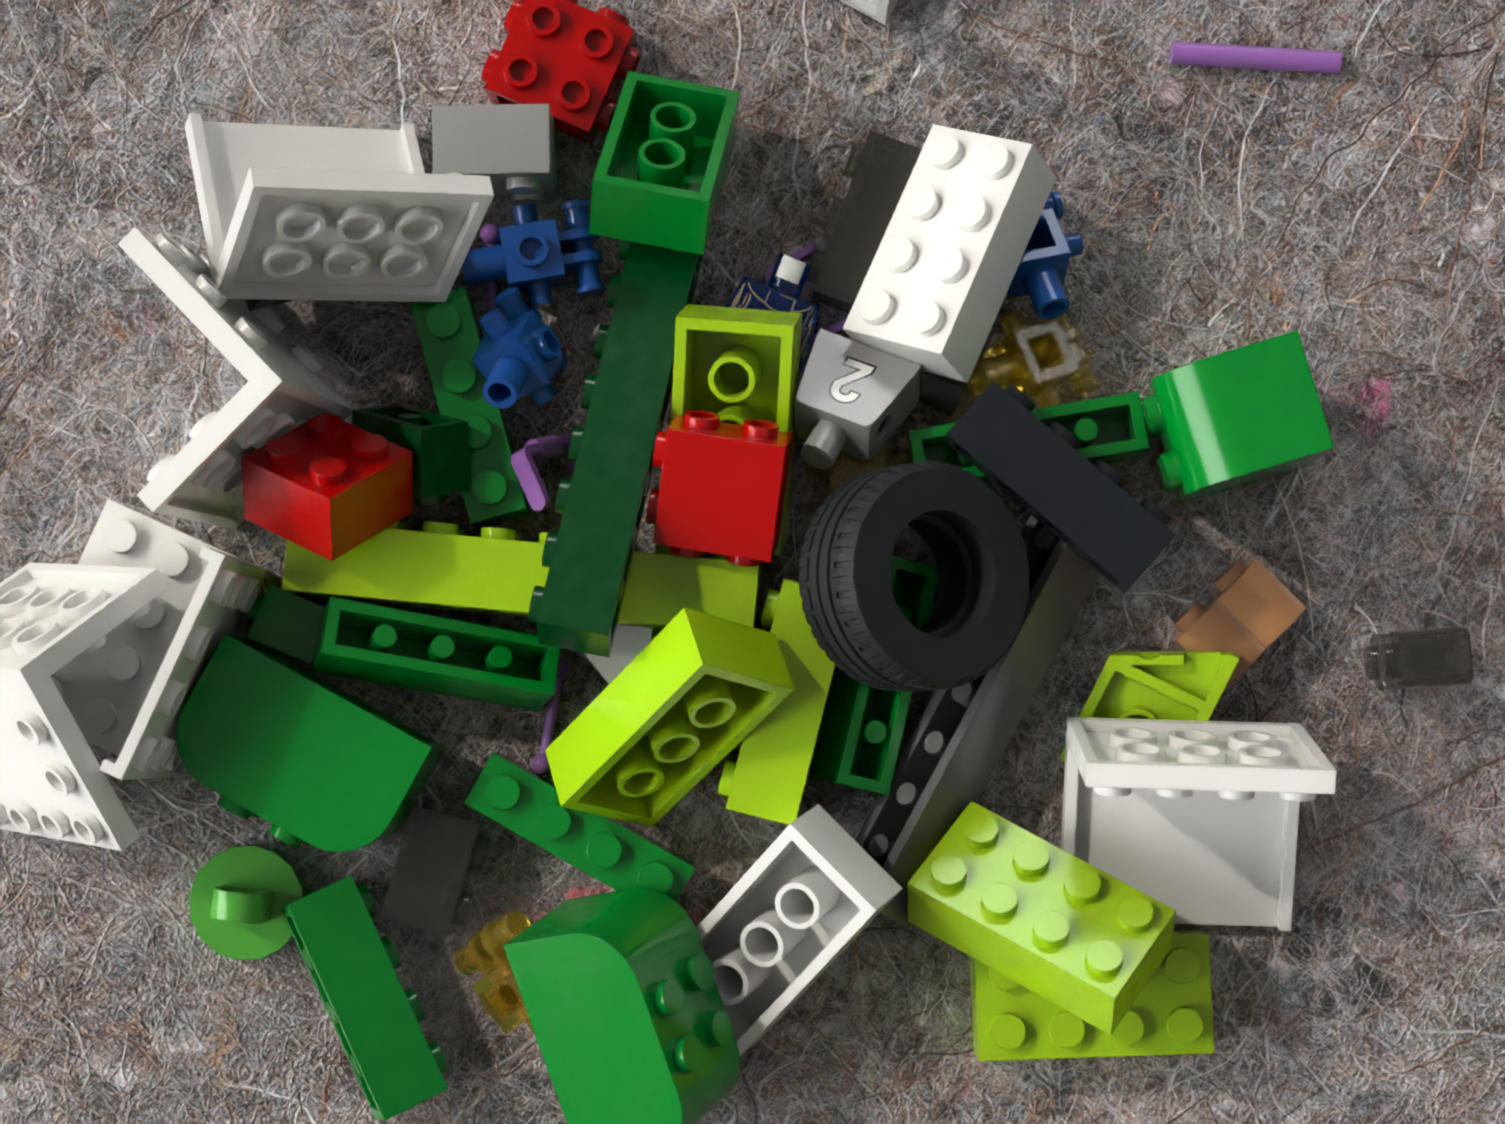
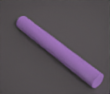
[1169,41,1342,74]

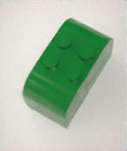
[1141,330,1334,503]
[177,633,446,852]
[503,887,740,1124]

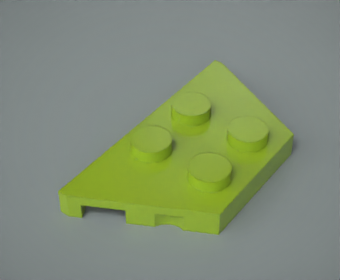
[1060,651,1240,763]

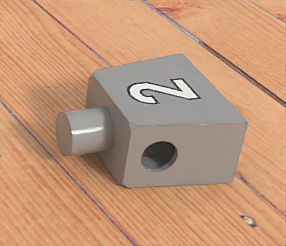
[794,329,921,470]

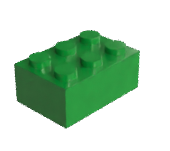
[589,71,740,255]

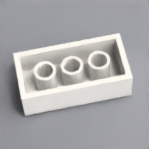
[843,124,1057,383]
[696,804,903,1056]

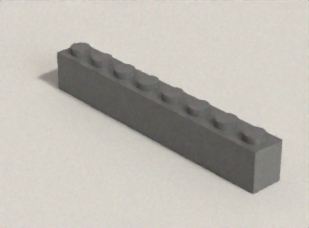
[855,515,1100,928]

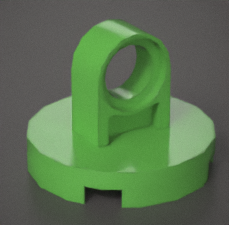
[189,845,306,960]

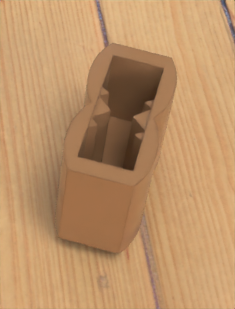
[1170,559,1307,689]

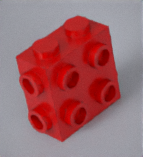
[481,0,642,145]
[646,410,793,567]

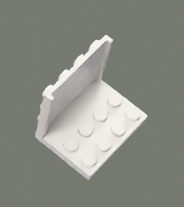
[185,113,494,302]
[118,227,354,529]
[50,499,267,780]
[0,562,168,851]
[1061,717,1337,931]

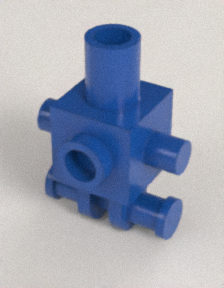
[1007,191,1083,320]
[462,199,605,309]
[471,286,568,409]

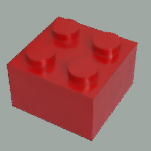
[241,412,413,561]

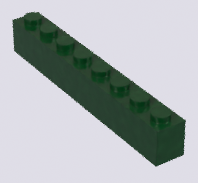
[528,240,703,658]

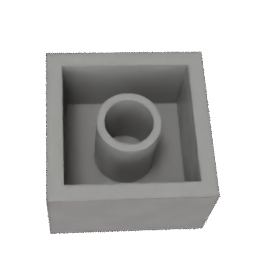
[432,104,559,206]

